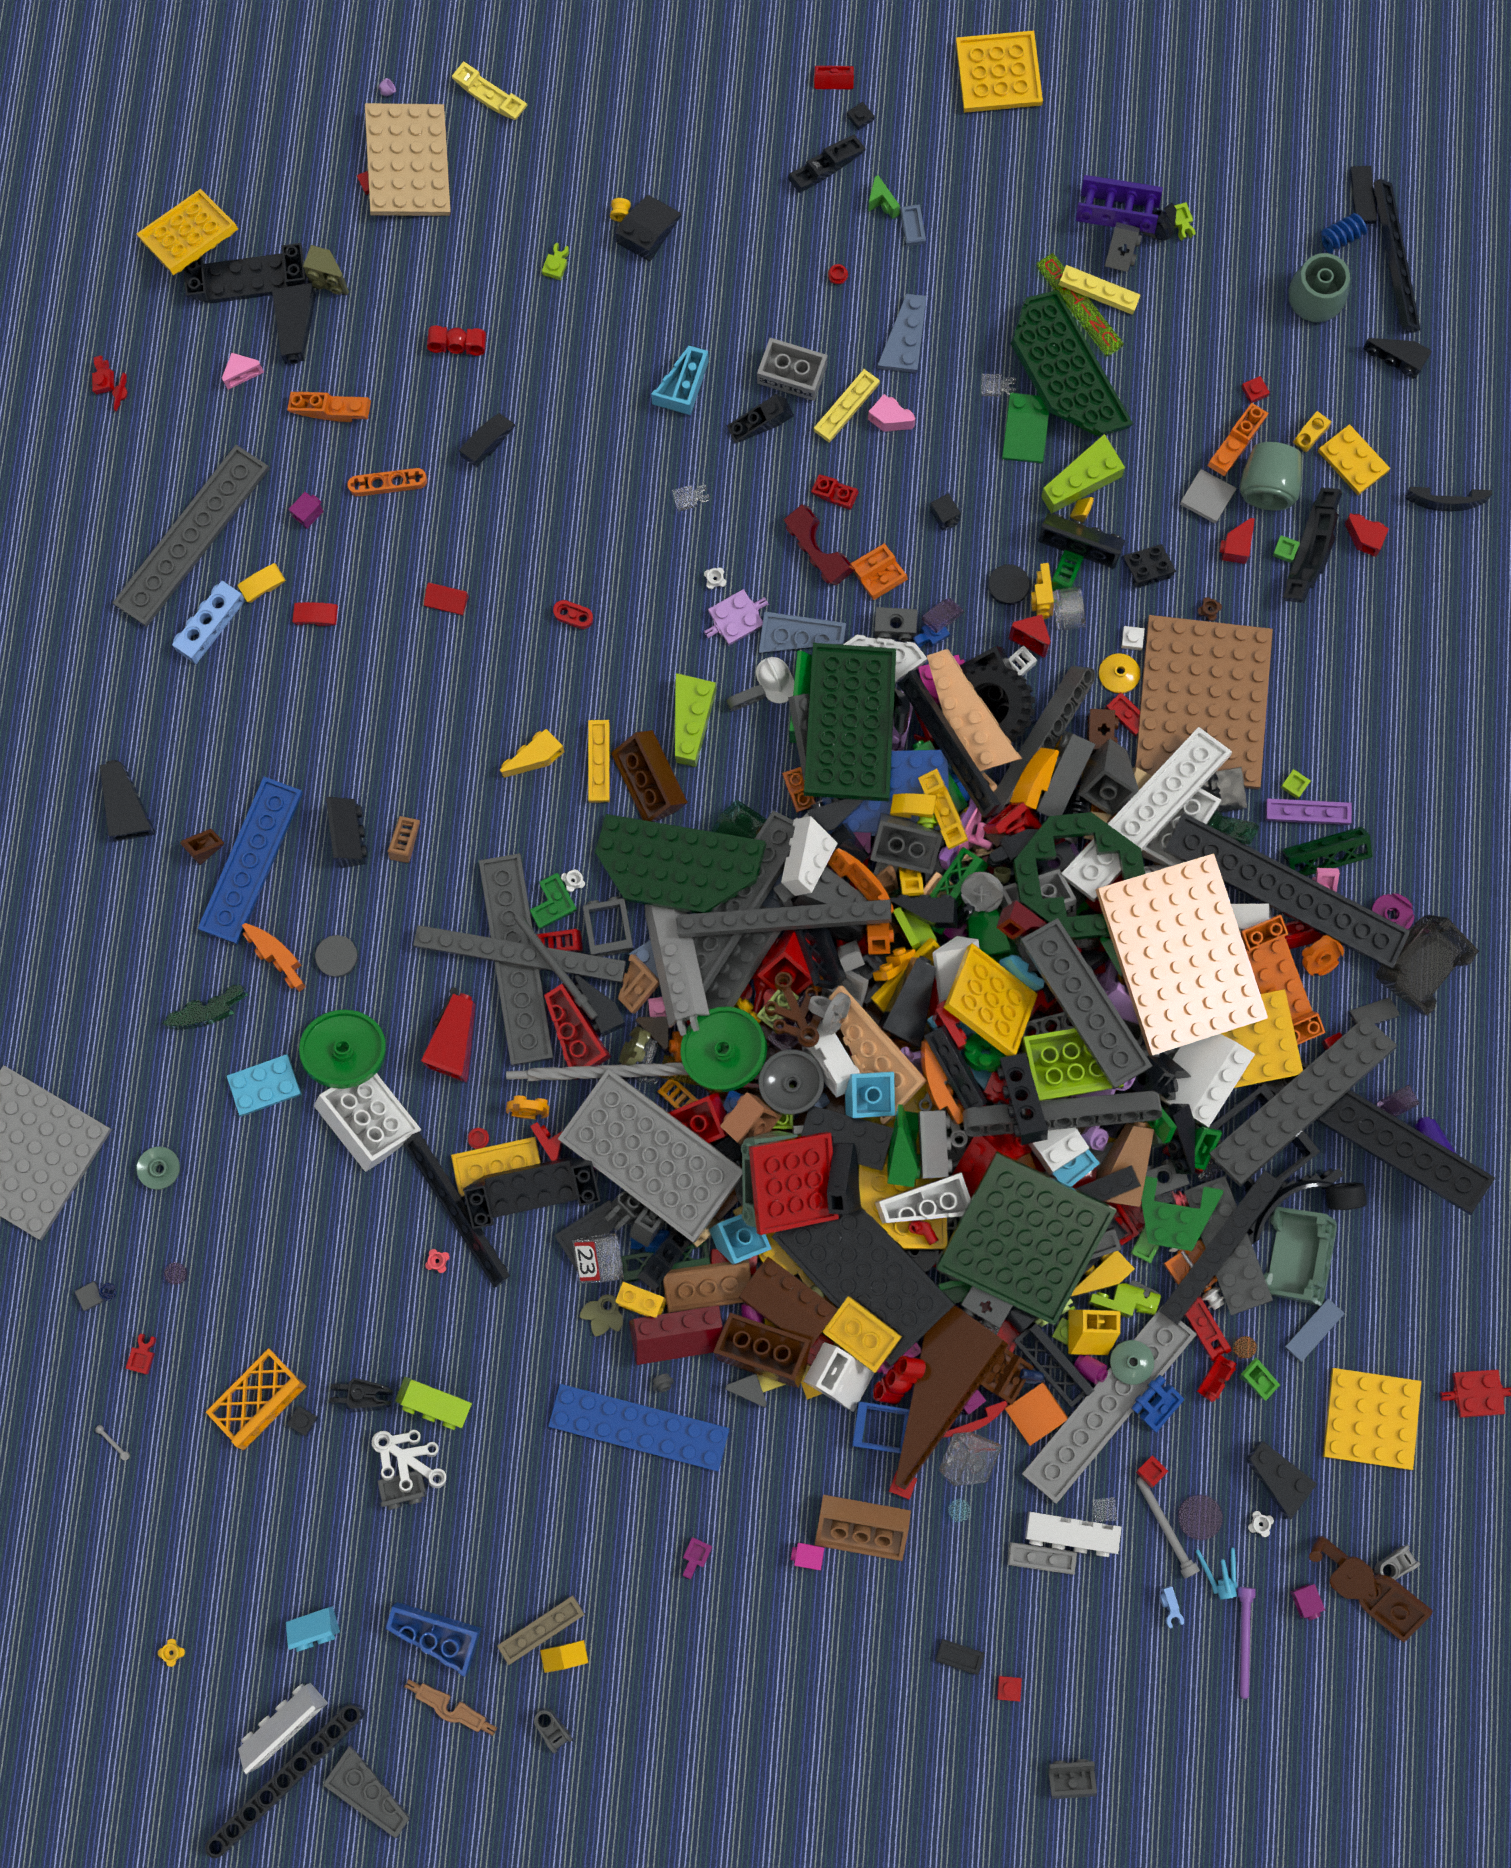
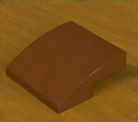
[981,1349,1034,1405]

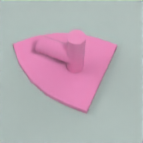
[957,807,993,855]

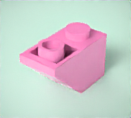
[868,394,915,432]

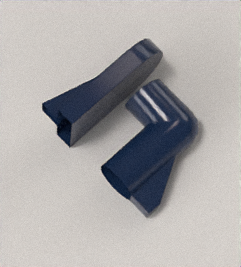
[1020,1367,1045,1385]

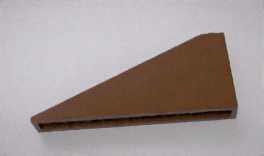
[895,1305,1009,1490]

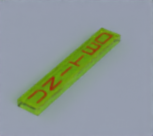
[1036,253,1124,357]

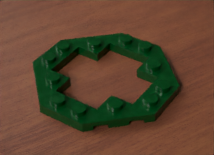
[1013,812,1145,940]

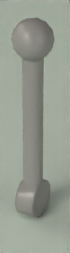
[95,1425,130,1461]

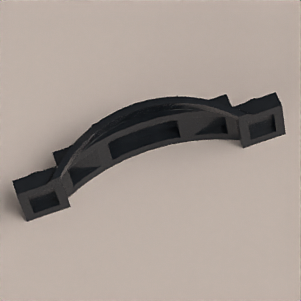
[1283,488,1342,603]
[1248,1168,1344,1244]

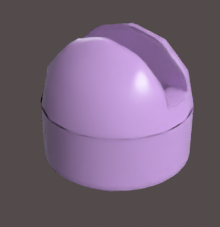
[379,78,396,96]

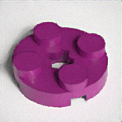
[1371,893,1414,929]

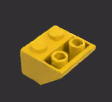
[1068,1310,1120,1355]

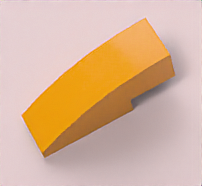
[1010,748,1059,809]

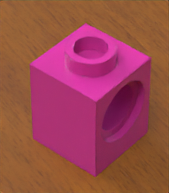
[791,1543,824,1570]

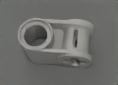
[1374,1544,1420,1580]

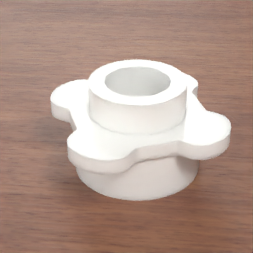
[704,568,726,589]
[561,869,585,892]
[1248,1511,1274,1537]

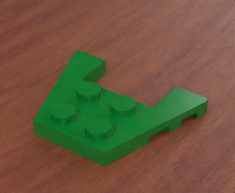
[1141,1176,1223,1251]

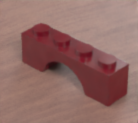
[784,504,855,585]
[996,900,1081,953]

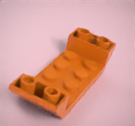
[1241,914,1326,1045]

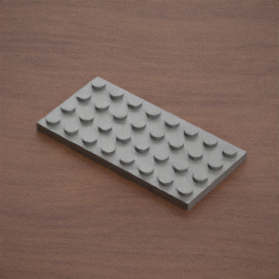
[558,1069,742,1243]

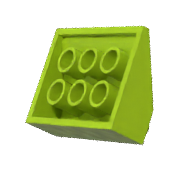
[1020,1028,1124,1101]

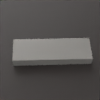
[1007,1542,1077,1575]

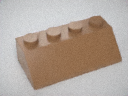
[815,1495,911,1561]

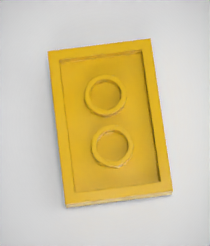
[1317,424,1390,496]
[823,1296,902,1373]

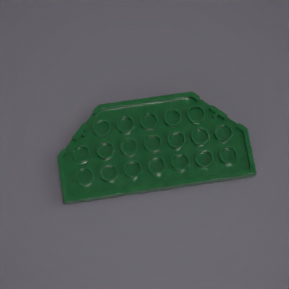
[1010,290,1133,437]
[595,814,767,914]

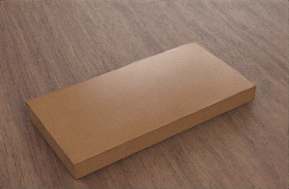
[663,1259,751,1313]

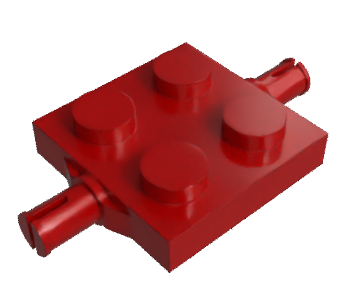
[1440,1370,1511,1418]

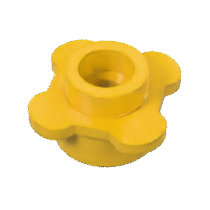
[158,1639,185,1667]

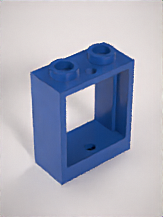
[852,1402,910,1454]

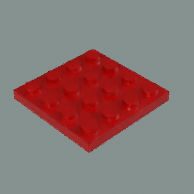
[749,1132,839,1235]

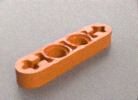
[348,468,428,496]

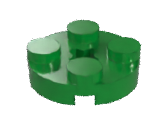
[964,1033,1007,1073]

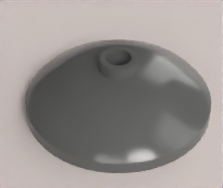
[759,1050,824,1115]

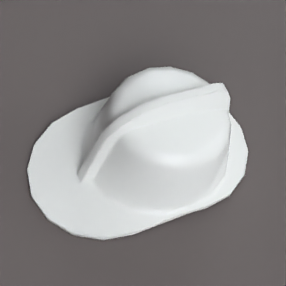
[756,657,794,704]

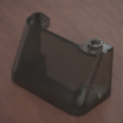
[1375,915,1479,1016]

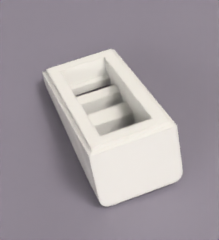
[1009,646,1037,675]

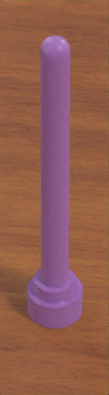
[1237,1587,1256,1699]

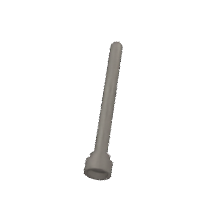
[1137,1477,1200,1579]

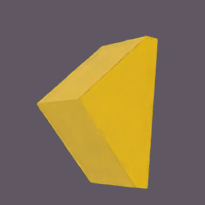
[540,1640,589,1673]

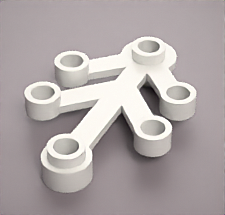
[372,1430,446,1493]

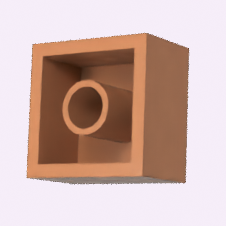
[720,1092,782,1144]

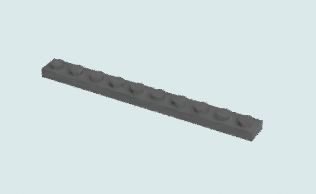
[677,900,892,938]
[413,925,626,983]

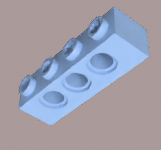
[172,581,246,664]

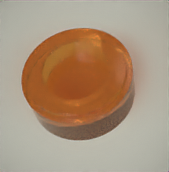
[1233,1336,1257,1359]

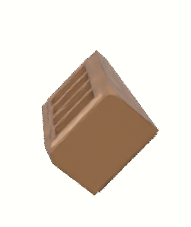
[388,816,420,863]

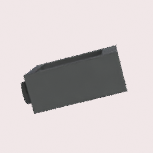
[583,896,634,957]

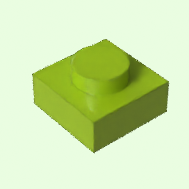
[1281,769,1311,799]

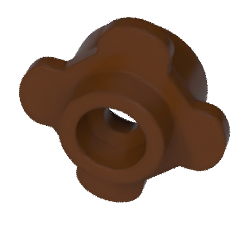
[1198,597,1222,621]

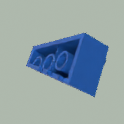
[386,1602,482,1677]

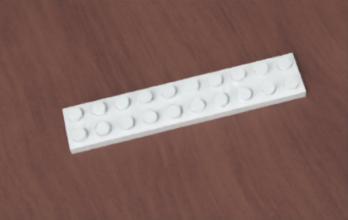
[1061,727,1232,902]

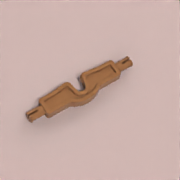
[404,1679,497,1736]

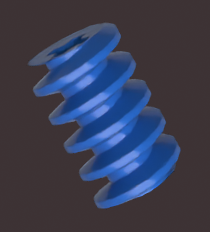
[1321,213,1367,254]

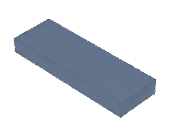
[1284,1299,1345,1362]

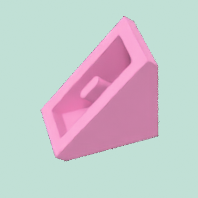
[222,353,264,390]

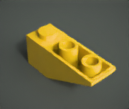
[500,729,565,778]
[1070,1251,1135,1298]

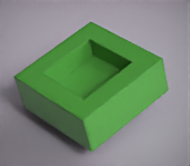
[1272,535,1300,563]

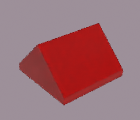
[1008,614,1051,658]

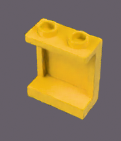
[616,1282,666,1318]

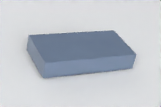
[900,204,926,246]

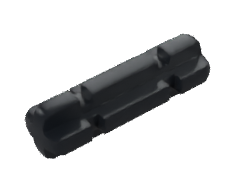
[957,903,975,929]

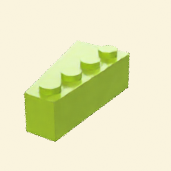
[1041,434,1125,514]
[675,673,717,767]

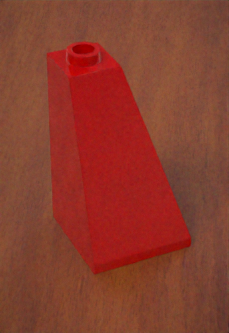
[757,930,817,995]
[421,993,476,1083]

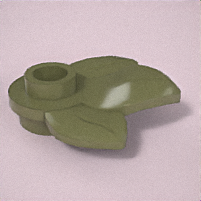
[580,1294,623,1337]

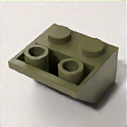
[303,245,349,295]

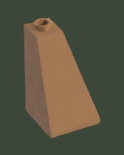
[1095,1122,1154,1207]

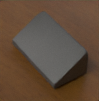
[1349,997,1400,1025]

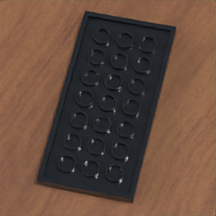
[772,1208,956,1366]

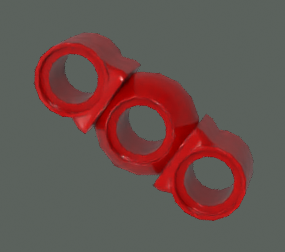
[427,325,487,356]
[873,1356,926,1404]

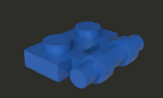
[1131,1375,1185,1433]

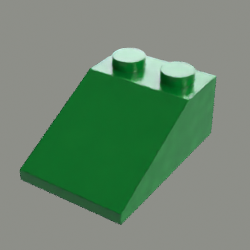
[1002,393,1049,463]
[887,1104,921,1187]

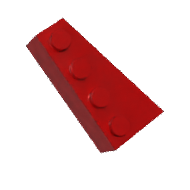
[544,984,611,1080]

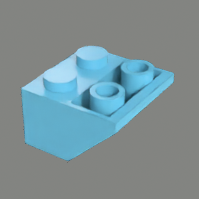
[286,1606,340,1652]

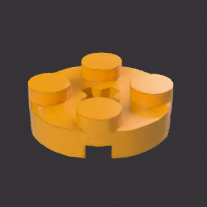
[506,1095,549,1119]

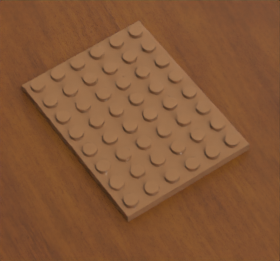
[1135,615,1273,790]

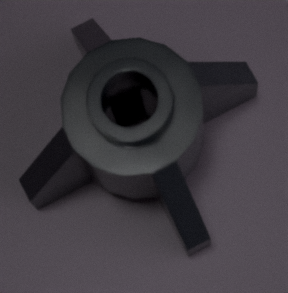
[1141,203,1177,241]

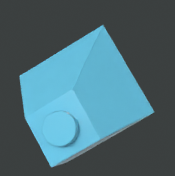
[845,1071,895,1118]
[709,1214,772,1265]

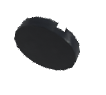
[988,564,1029,605]

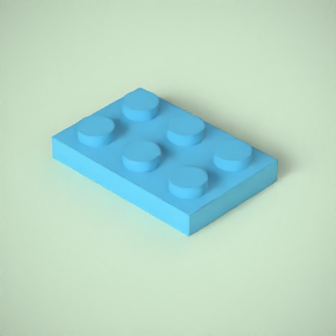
[227,1054,302,1117]

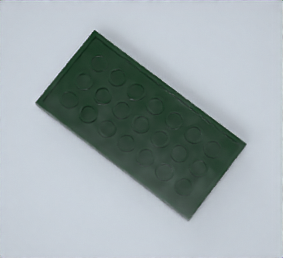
[804,643,896,802]

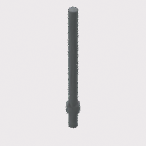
[514,914,598,1020]

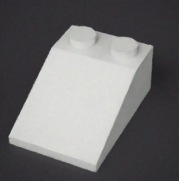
[1029,1099,1089,1175]

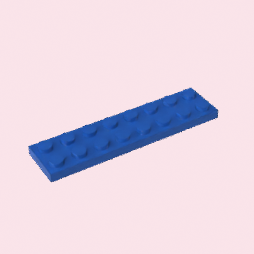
[197,777,303,945]
[548,1384,730,1472]

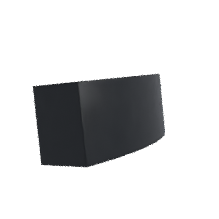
[459,413,515,468]

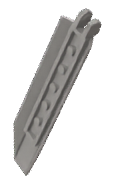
[645,904,710,1036]

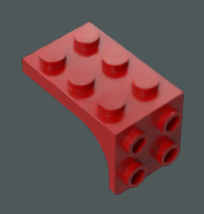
[952,1133,1032,1198]

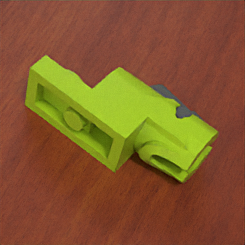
[1087,1280,1161,1318]

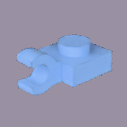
[1159,1586,1184,1628]

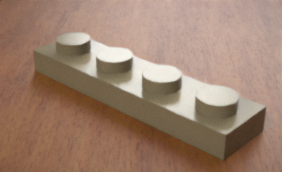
[497,1595,585,1665]

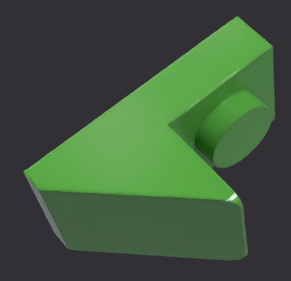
[868,175,900,219]
[1239,1357,1280,1401]

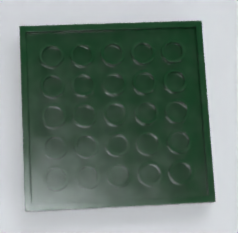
[936,1151,1116,1325]

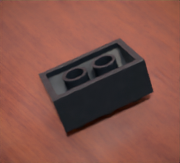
[326,797,368,868]

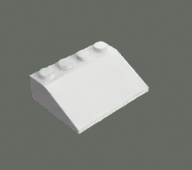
[1141,788,1221,867]
[1159,1034,1255,1128]
[314,1073,421,1172]
[238,1683,328,1774]

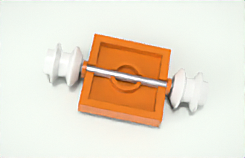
[1164,1240,1225,1310]

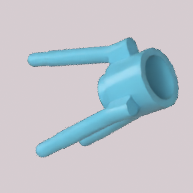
[1196,1548,1238,1599]

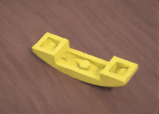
[452,61,527,120]

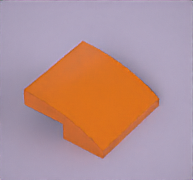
[851,543,908,600]
[1005,1382,1068,1446]

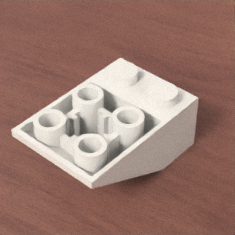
[803,1342,874,1412]

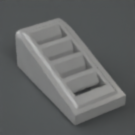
[837,940,865,972]

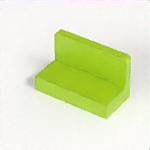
[893,907,937,952]

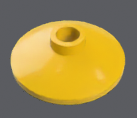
[1099,653,1140,694]

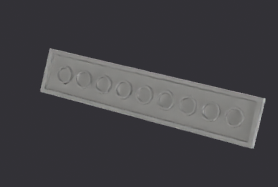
[1022,1305,1197,1504]

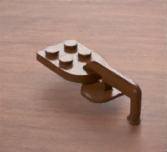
[1309,1536,1433,1643]

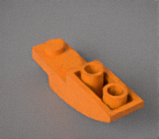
[287,392,371,422]
[1207,403,1269,477]
[242,923,306,992]
[921,1039,964,1125]

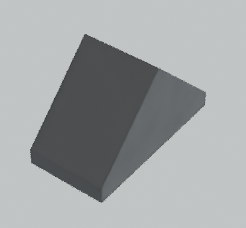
[725,1374,767,1408]

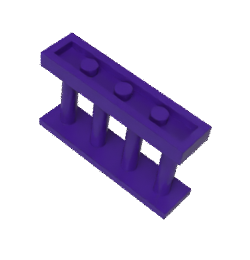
[1075,175,1163,234]

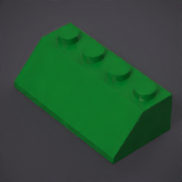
[789,651,812,743]

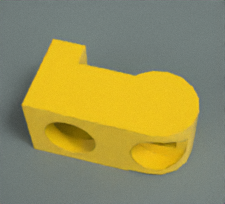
[1293,411,1331,452]

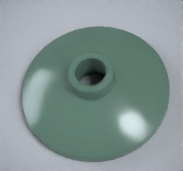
[137,1146,180,1190]
[1110,1340,1154,1385]

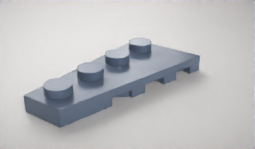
[877,294,926,373]
[759,612,846,653]

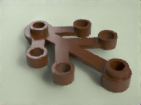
[765,972,823,1047]

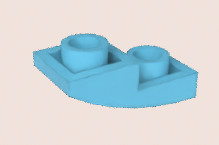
[999,955,1045,991]

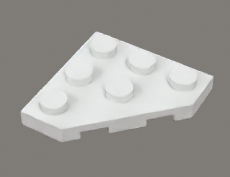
[843,635,927,684]

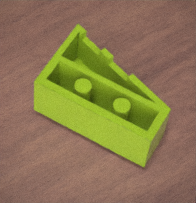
[395,1377,472,1430]

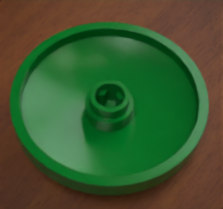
[681,1007,767,1092]
[299,1010,386,1089]

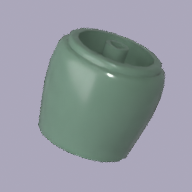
[1288,253,1350,322]
[1240,442,1302,511]

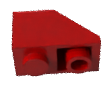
[1345,513,1389,557]

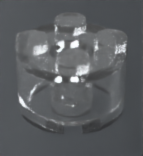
[1052,586,1086,631]

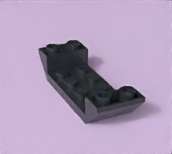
[183,243,306,304]
[463,1157,601,1229]

